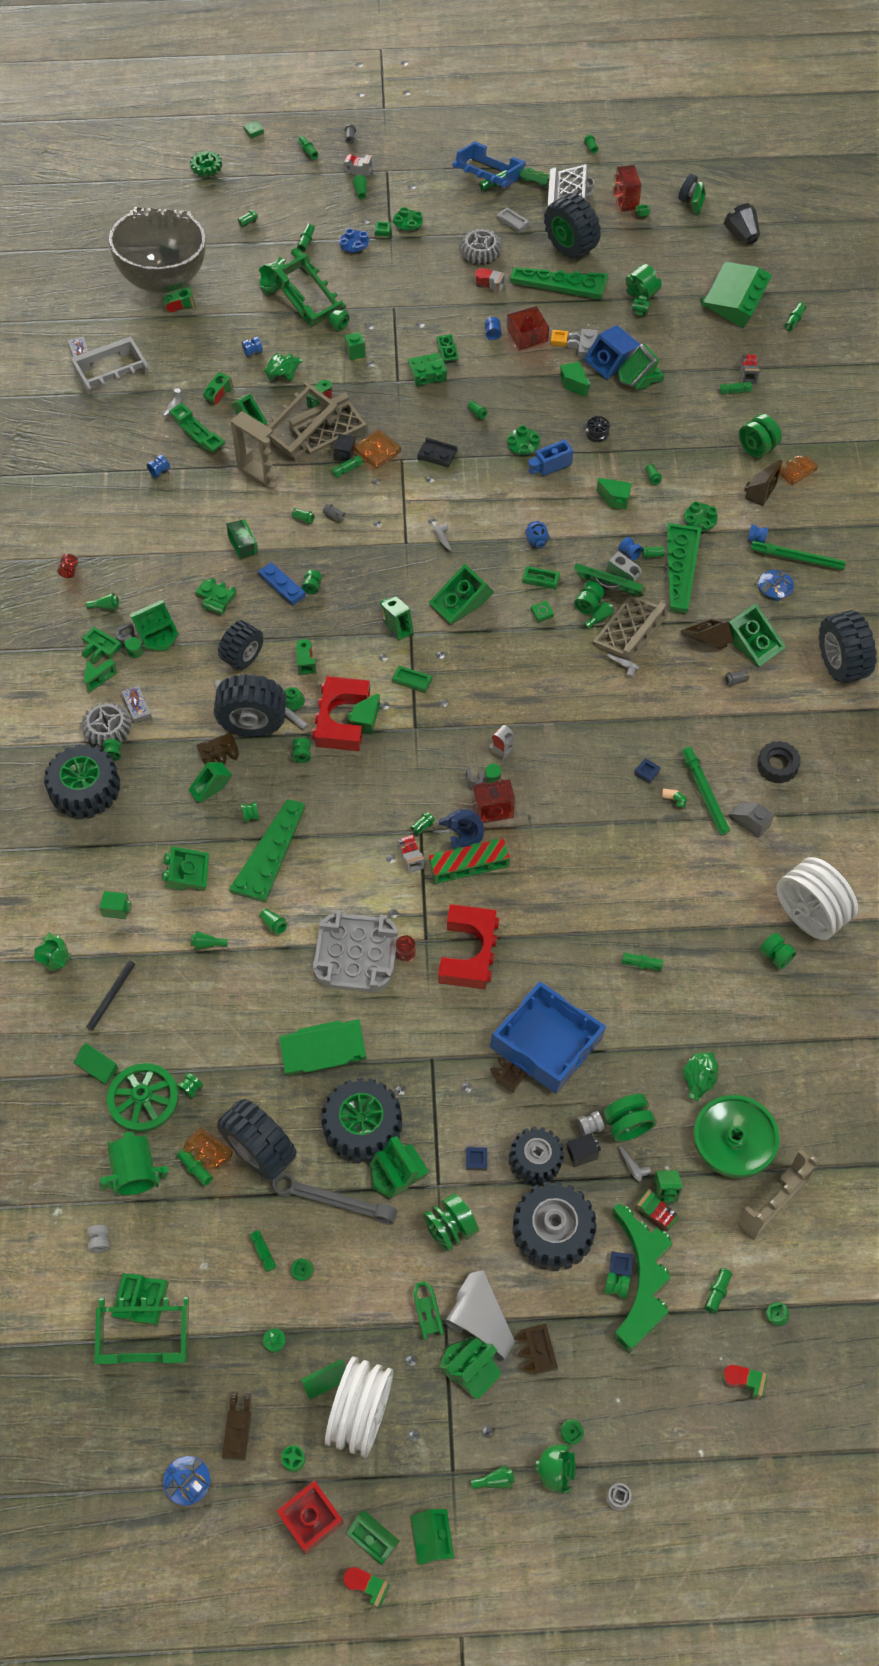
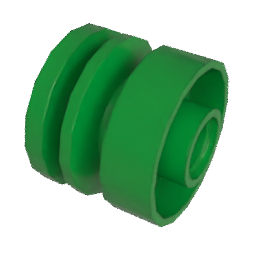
[423,1193,479,1253]

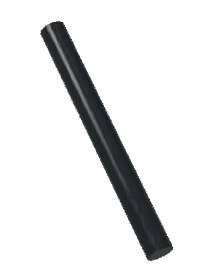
[86,960,135,1031]

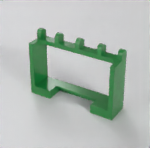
[273,253,346,328]
[94,1296,189,1364]

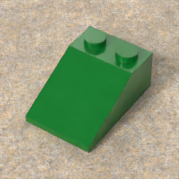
[429,564,494,625]
[728,603,786,667]

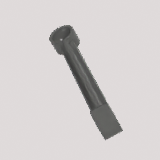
[272,1173,398,1225]

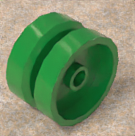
[738,414,782,458]
[603,1093,657,1142]

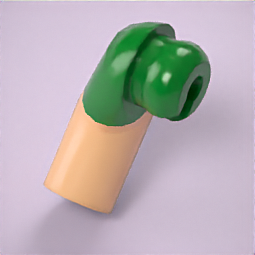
[662,789,688,808]

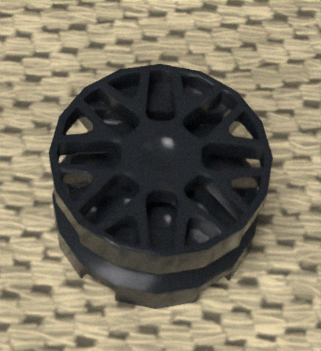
[586,416,610,442]

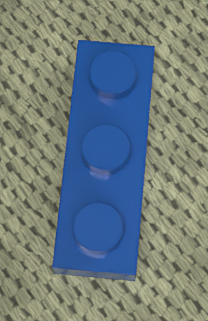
[258,562,306,606]

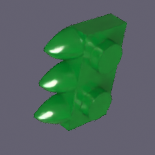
[519,168,550,186]
[195,578,236,608]

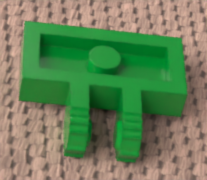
[81,626,122,664]

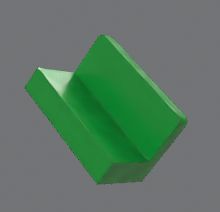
[411,1509,454,1565]

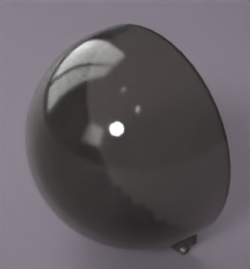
[109,207,206,293]

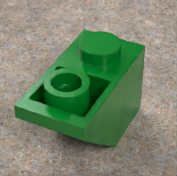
[559,361,591,397]
[654,1170,682,1205]

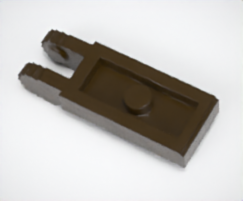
[222,1392,252,1461]

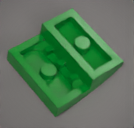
[111,1273,169,1326]

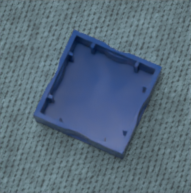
[489,981,606,1094]

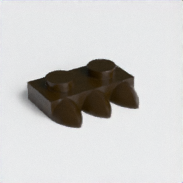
[196,732,239,765]
[490,1057,527,1093]
[514,1323,558,1375]

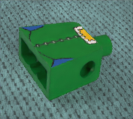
[380,597,414,641]

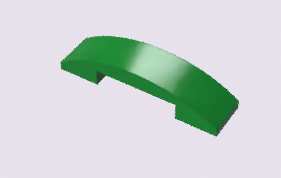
[169,402,225,453]

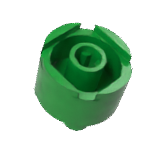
[626,264,662,301]

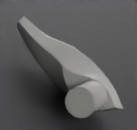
[162,388,182,416]
[434,524,451,550]
[607,654,640,678]
[619,1146,651,1181]

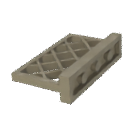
[289,392,367,455]
[593,594,667,661]

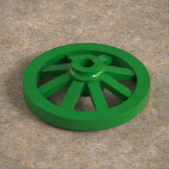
[107,1063,179,1132]

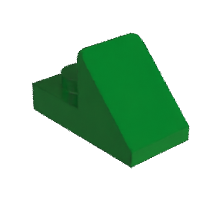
[84,658,118,693]

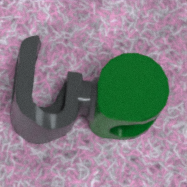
[115,623,143,659]
[466,764,501,791]

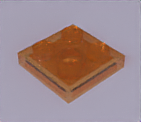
[354,429,401,469]

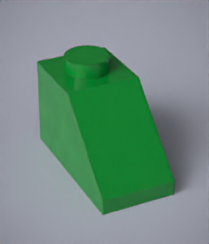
[231,393,268,425]
[597,477,632,510]
[347,694,380,734]
[188,762,233,803]

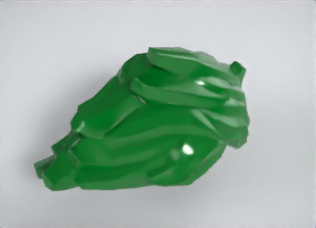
[259,257,286,296]
[264,353,303,381]
[34,932,72,972]
[682,1052,719,1102]

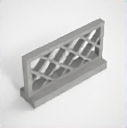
[548,164,588,205]

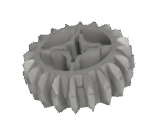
[460,228,502,265]
[81,701,132,748]

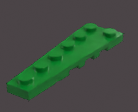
[510,267,608,300]
[667,523,701,613]
[229,799,306,903]

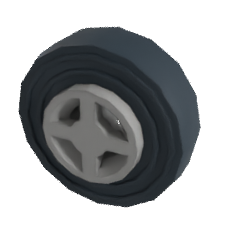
[678,173,698,202]

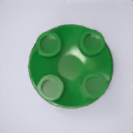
[393,207,423,230]
[507,425,540,455]
[683,501,718,532]

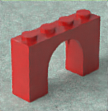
[312,676,371,752]
[438,904,500,990]

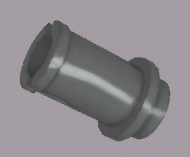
[344,124,356,144]
[323,504,346,522]
[724,669,749,686]

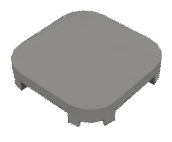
[313,910,398,992]

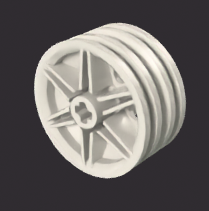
[776,857,858,940]
[325,1356,393,1458]

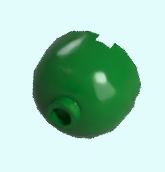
[535,1444,576,1494]

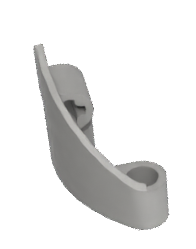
[445,1270,515,1361]

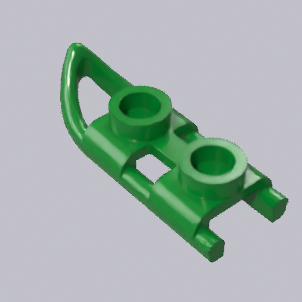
[413,1281,444,1340]

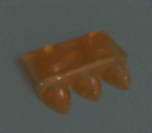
[780,456,818,486]
[184,1127,233,1169]

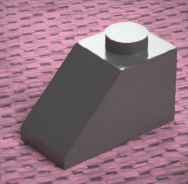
[729,802,774,838]

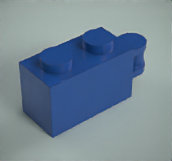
[528,439,574,476]

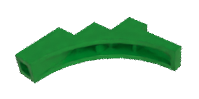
[612,1202,673,1354]

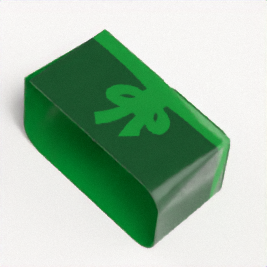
[226,519,258,559]

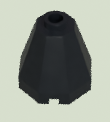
[724,203,760,244]

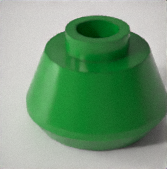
[329,310,350,331]
[284,687,305,711]

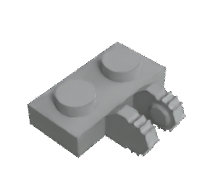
[567,329,598,357]

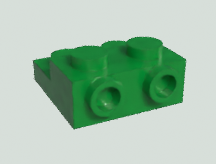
[408,353,447,386]
[162,846,209,891]

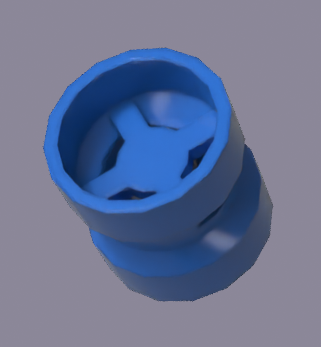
[485,317,501,340]
[242,336,263,357]
[146,455,170,478]
[747,524,769,543]
[618,537,643,561]

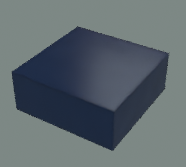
[634,758,661,784]
[466,1147,487,1171]
[609,1251,633,1278]

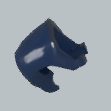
[439,809,484,849]

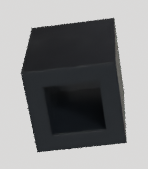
[334,434,356,462]
[566,1133,601,1167]

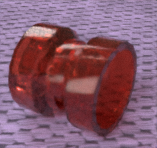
[57,554,78,578]
[396,935,416,962]

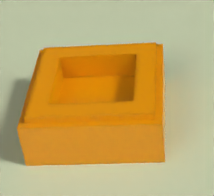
[550,330,568,347]

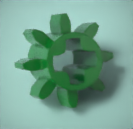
[632,296,651,316]

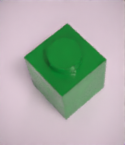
[345,332,366,361]
[99,891,132,920]

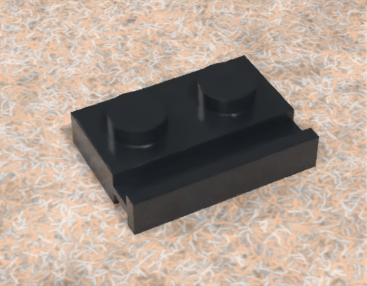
[418,437,457,468]

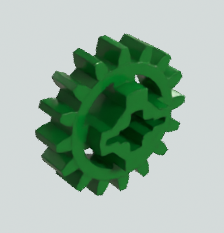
[190,150,223,177]

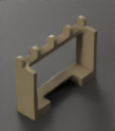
[268,382,341,461]
[230,411,279,490]
[738,1149,819,1240]

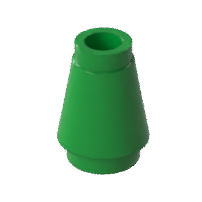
[352,175,367,199]
[259,908,288,935]

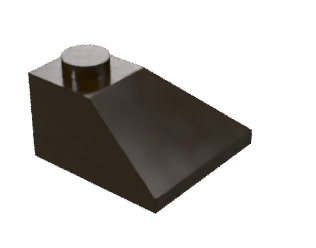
[744,460,783,506]
[681,618,733,649]

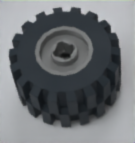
[218,620,264,670]
[508,1126,564,1186]

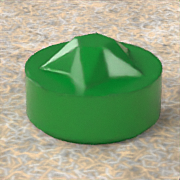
[635,204,651,217]
[291,1258,314,1281]
[766,1302,790,1326]
[263,1328,286,1353]
[560,1419,584,1444]

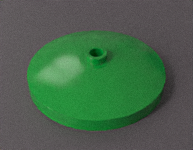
[693,1095,780,1178]

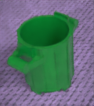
[99,1131,169,1196]

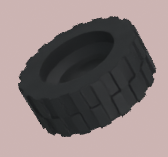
[757,741,801,784]

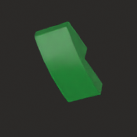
[436,334,459,362]

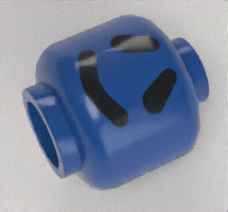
[525,521,550,548]

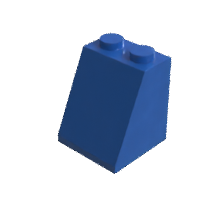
[583,325,641,380]

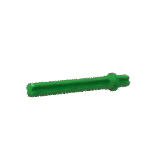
[751,541,846,570]
[682,746,730,835]

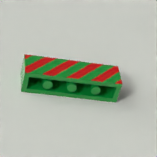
[429,838,510,884]

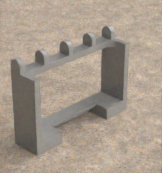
[71,336,149,395]

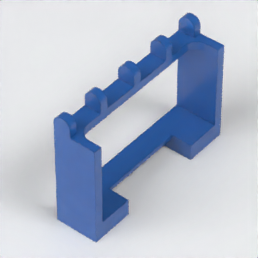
[452,141,526,188]

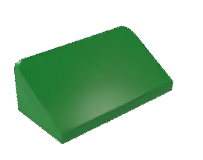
[74,1042,119,1085]
[301,1359,346,1399]
[346,1510,400,1565]

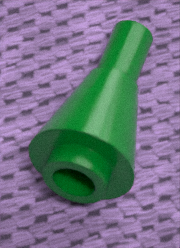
[86,593,119,610]
[584,601,614,629]
[191,931,228,950]
[471,1465,515,1490]

